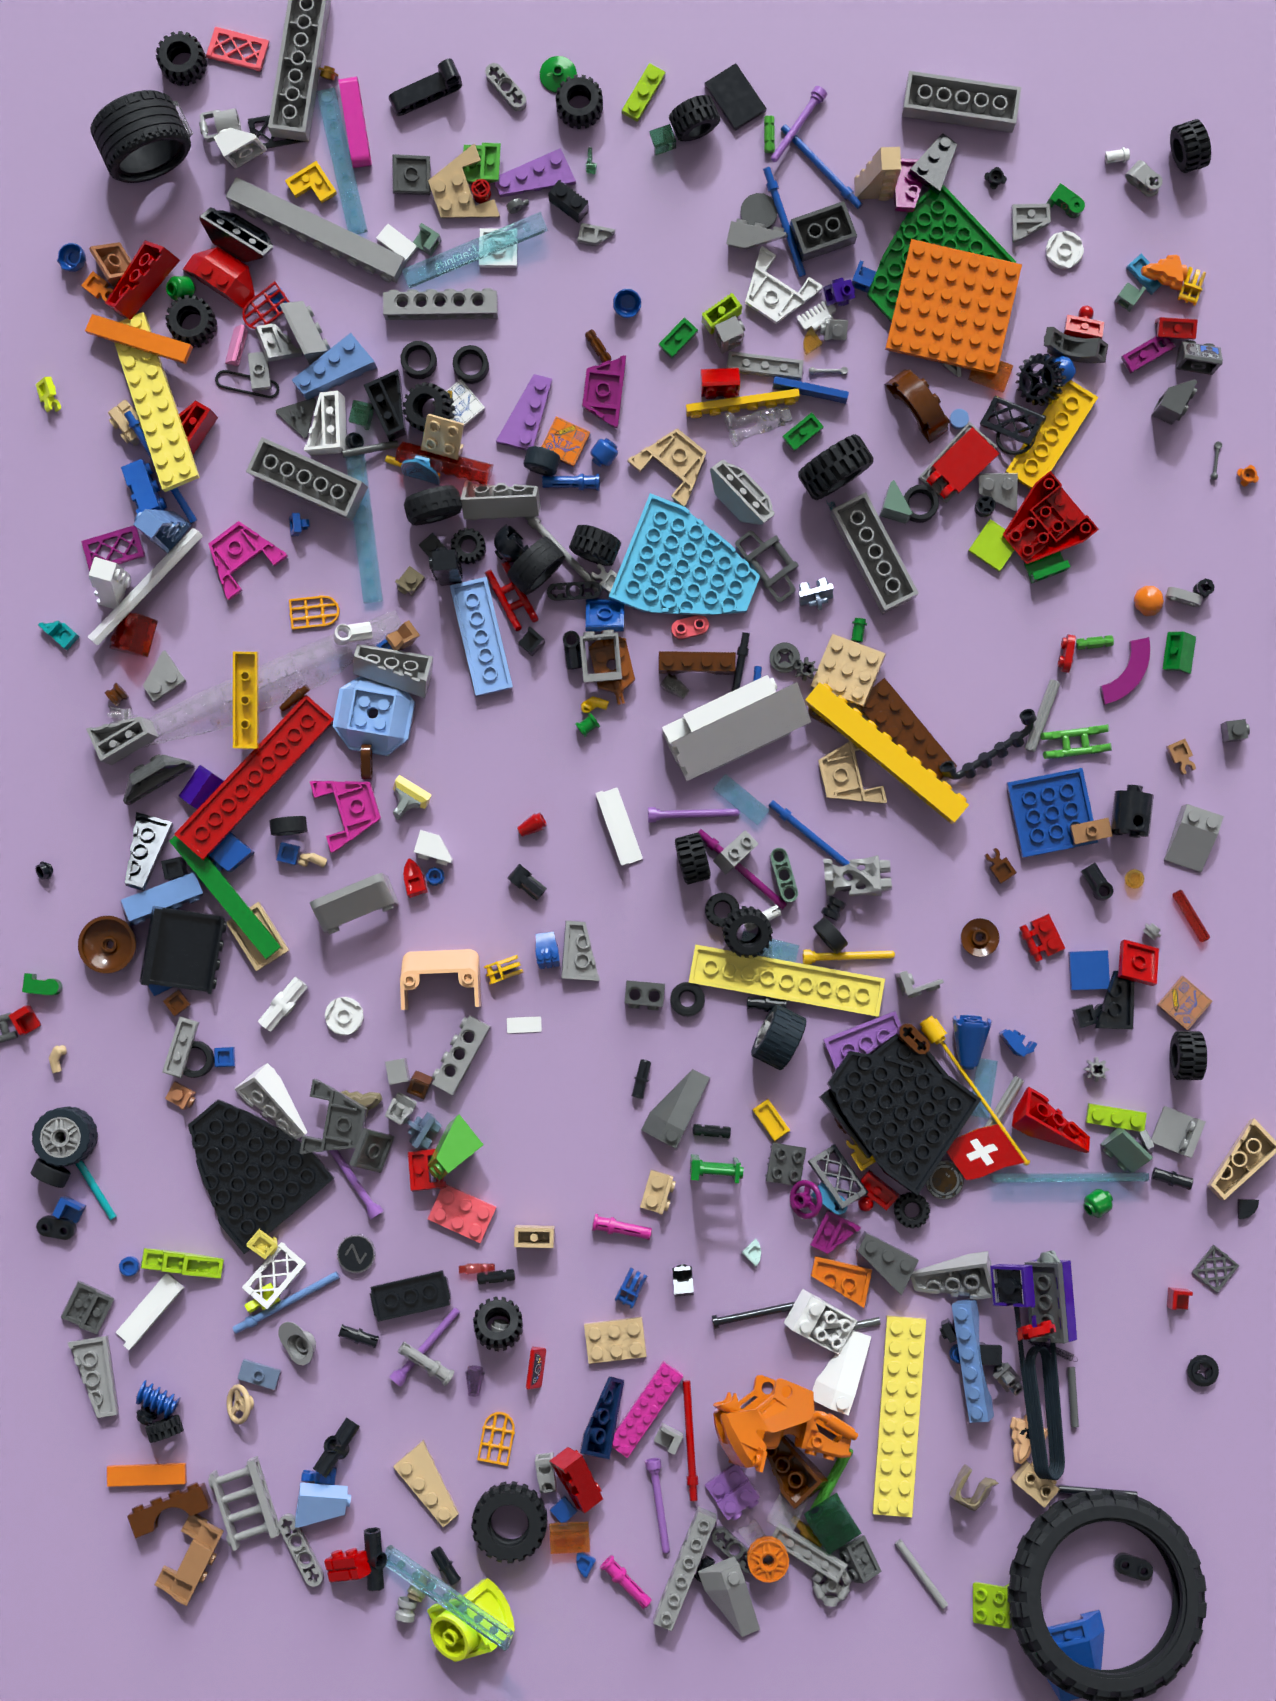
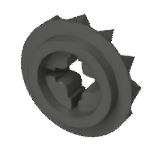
[770,642,800,673]

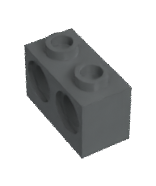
[625,980,665,1010]

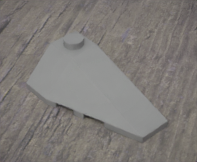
[911,1251,993,1300]
[698,1556,760,1637]

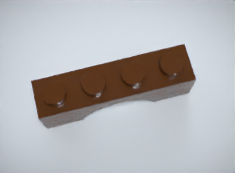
[659,651,736,675]
[127,1482,213,1538]

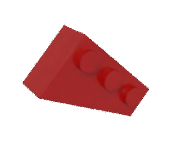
[179,400,218,455]
[549,1447,603,1514]

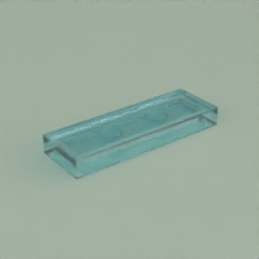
[713,774,770,825]
[741,931,799,962]
[971,1058,998,1119]

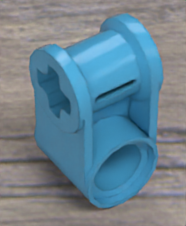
[811,1182,848,1214]

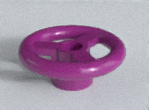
[790,1180,822,1219]

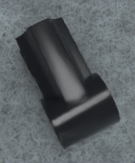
[563,631,582,670]
[1080,863,1114,901]
[507,864,547,901]

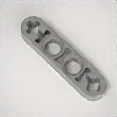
[278,1513,324,1587]

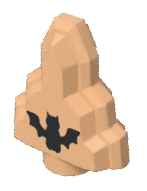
[1010,1415,1048,1464]

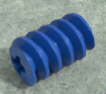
[136,1380,181,1419]

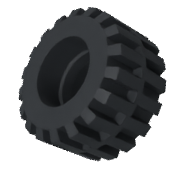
[156,31,207,86]
[556,74,603,129]
[669,95,721,142]
[1170,119,1211,173]
[165,295,217,348]
[403,382,455,432]
[569,525,621,566]
[675,833,711,885]
[722,906,773,958]
[1170,1031,1207,1080]
[473,1297,523,1352]

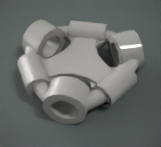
[811,1570,852,1607]

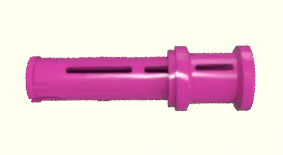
[592,1214,652,1240]
[600,1555,652,1609]

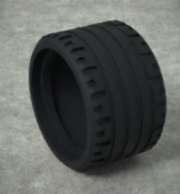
[90,90,191,183]

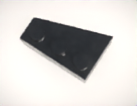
[364,369,407,441]

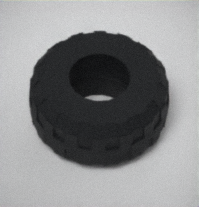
[404,485,462,526]

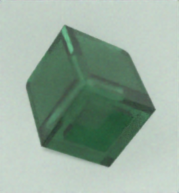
[649,124,676,155]
[348,400,374,430]

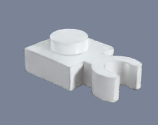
[591,564,617,593]

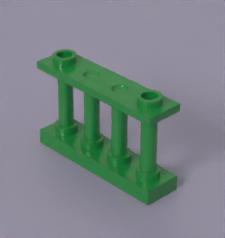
[689,1154,744,1183]

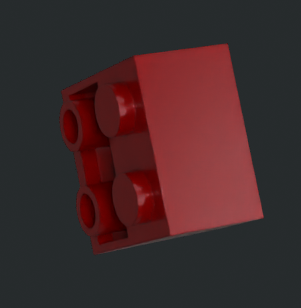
[700,368,740,399]

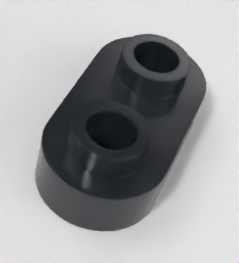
[36,1215,77,1240]
[1113,1553,1153,1581]

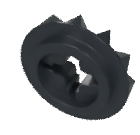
[1187,1355,1219,1387]

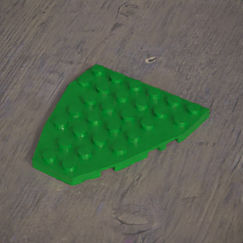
[867,185,1016,322]

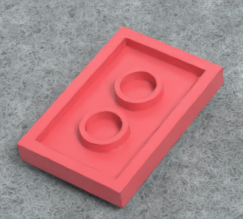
[428,1184,497,1243]

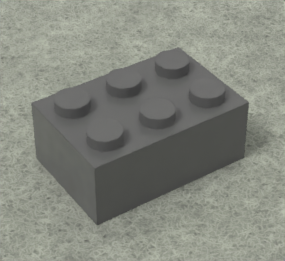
[790,201,857,262]

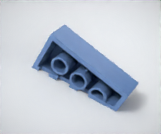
[292,333,377,400]
[133,509,192,553]

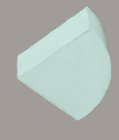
[742,1238,761,1267]

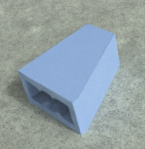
[295,1483,351,1528]

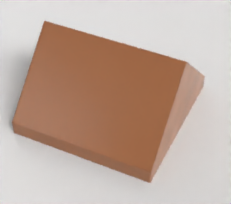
[89,242,131,288]

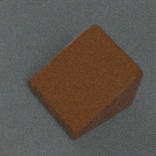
[407,1071,433,1099]

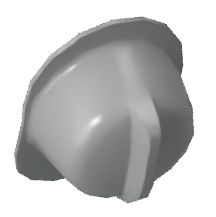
[278,1322,316,1365]

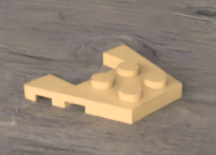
[428,144,500,218]
[627,428,707,507]
[818,741,887,804]

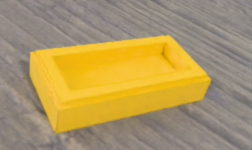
[752,1099,790,1142]

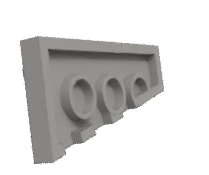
[68,1336,119,1418]

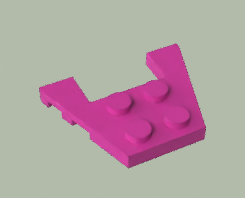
[208,521,288,600]
[309,781,381,853]

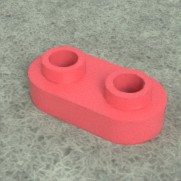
[671,615,709,639]

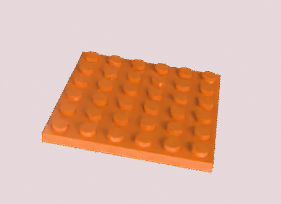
[885,239,1022,375]

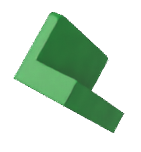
[1024,551,1071,584]
[1162,631,1196,674]

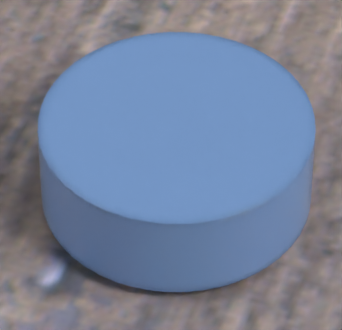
[949,409,969,429]

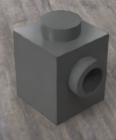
[1221,719,1250,743]

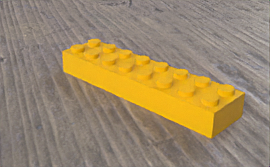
[233,651,259,749]

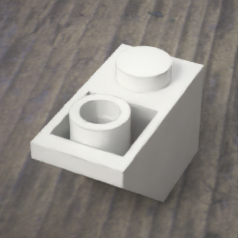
[414,830,453,866]

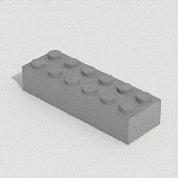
[901,71,1021,133]
[246,437,368,521]
[830,492,919,615]

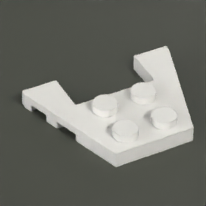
[745,246,823,324]

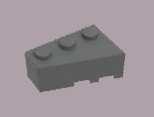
[856,1231,919,1296]

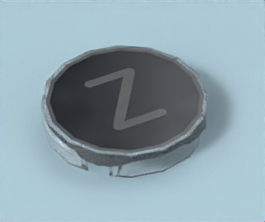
[337,1234,376,1273]

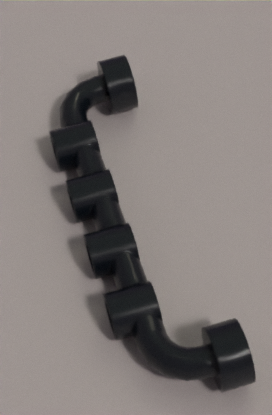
[939,709,1037,780]

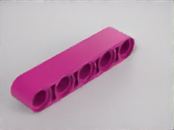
[339,76,372,169]

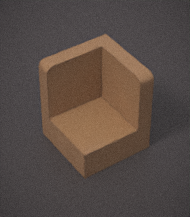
[385,620,420,651]

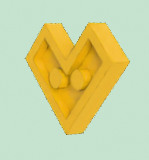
[285,161,337,204]

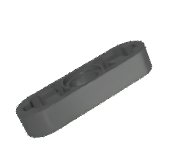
[712,1526,751,1573]

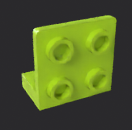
[973,1582,1013,1629]

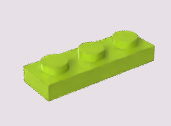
[622,63,666,122]
[1085,1103,1147,1131]

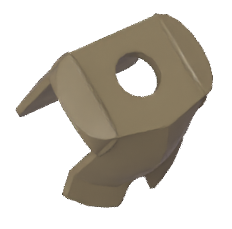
[949,1464,999,1511]

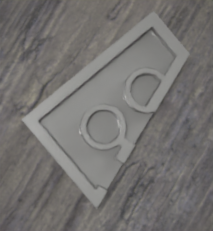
[561,920,600,981]

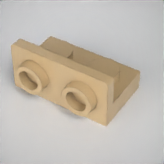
[640,1169,676,1215]

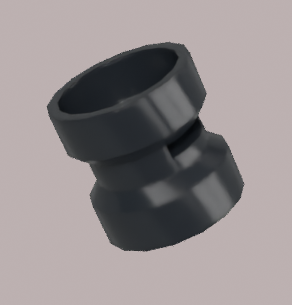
[821,896,846,921]

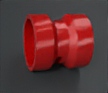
[471,179,491,204]

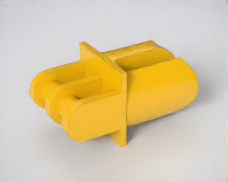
[1177,267,1207,306]
[483,955,524,985]

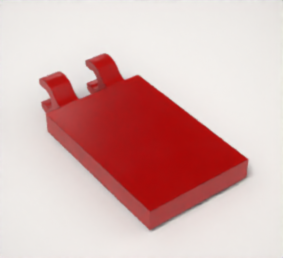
[926,427,1000,499]

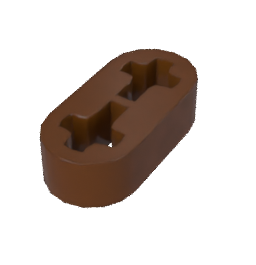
[361,744,373,780]
[897,1023,930,1055]

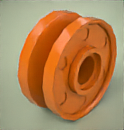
[747,1536,789,1583]

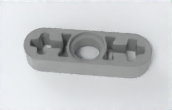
[485,63,527,111]

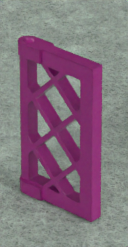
[81,525,145,571]

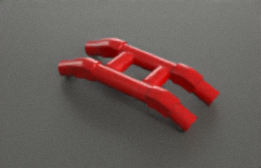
[485,561,539,632]

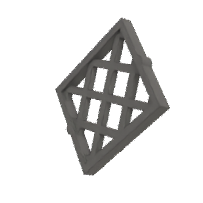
[1192,1245,1239,1293]

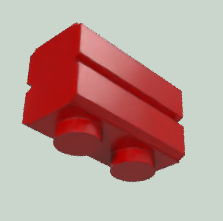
[324,1548,371,1583]

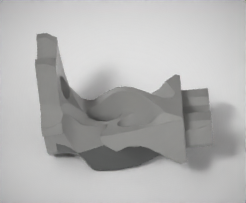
[823,855,892,896]

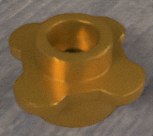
[318,65,339,81]

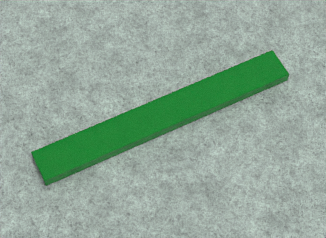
[169,836,281,959]

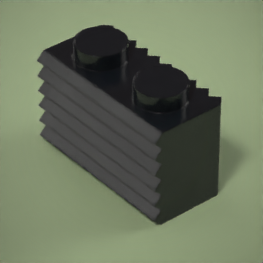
[548,180,589,223]

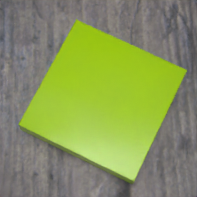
[968,519,1014,572]

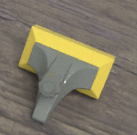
[393,775,431,820]

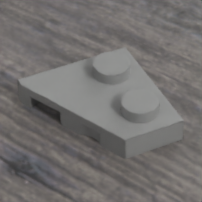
[143,650,186,702]

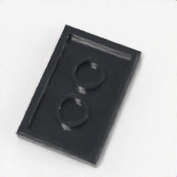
[705,63,767,131]

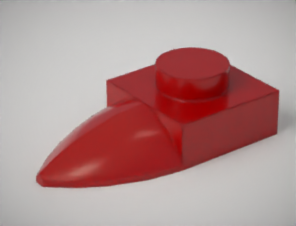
[403,858,428,898]

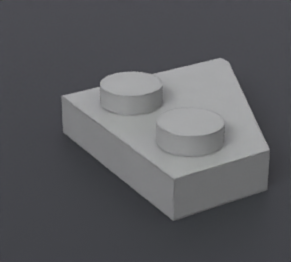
[1011,204,1051,242]
[255,323,303,362]
[979,473,1018,511]

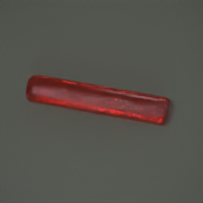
[1172,890,1210,942]

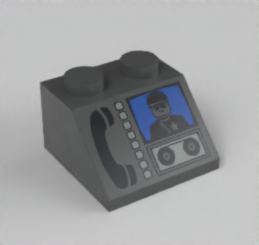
[1175,340,1223,375]

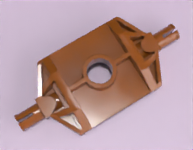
[589,631,635,705]

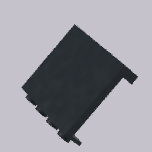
[139,906,227,994]

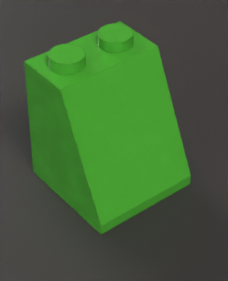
[428,1114,484,1180]

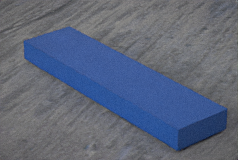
[772,376,849,404]

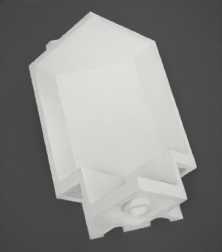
[662,675,811,781]

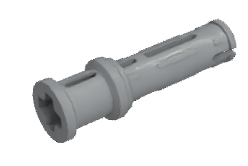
[398,1342,454,1386]

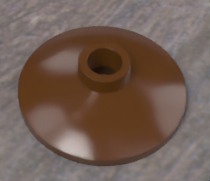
[961,918,1000,957]

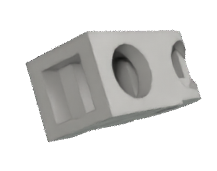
[535,1452,557,1493]

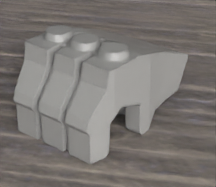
[385,1092,417,1125]

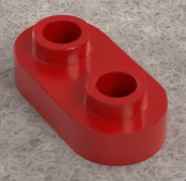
[1058,634,1076,673]

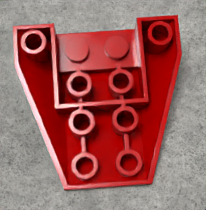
[1002,471,1099,564]

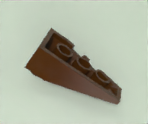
[766,1435,828,1509]

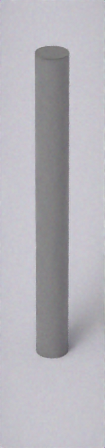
[895,1539,948,1609]

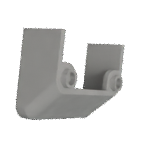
[310,873,399,935]

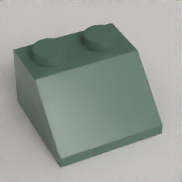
[1101,1128,1153,1173]

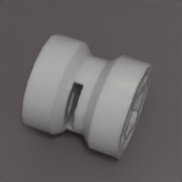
[395,1596,418,1623]

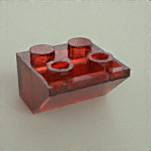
[109,613,158,657]

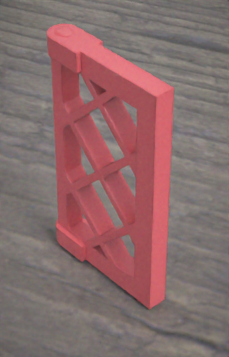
[206,27,270,72]

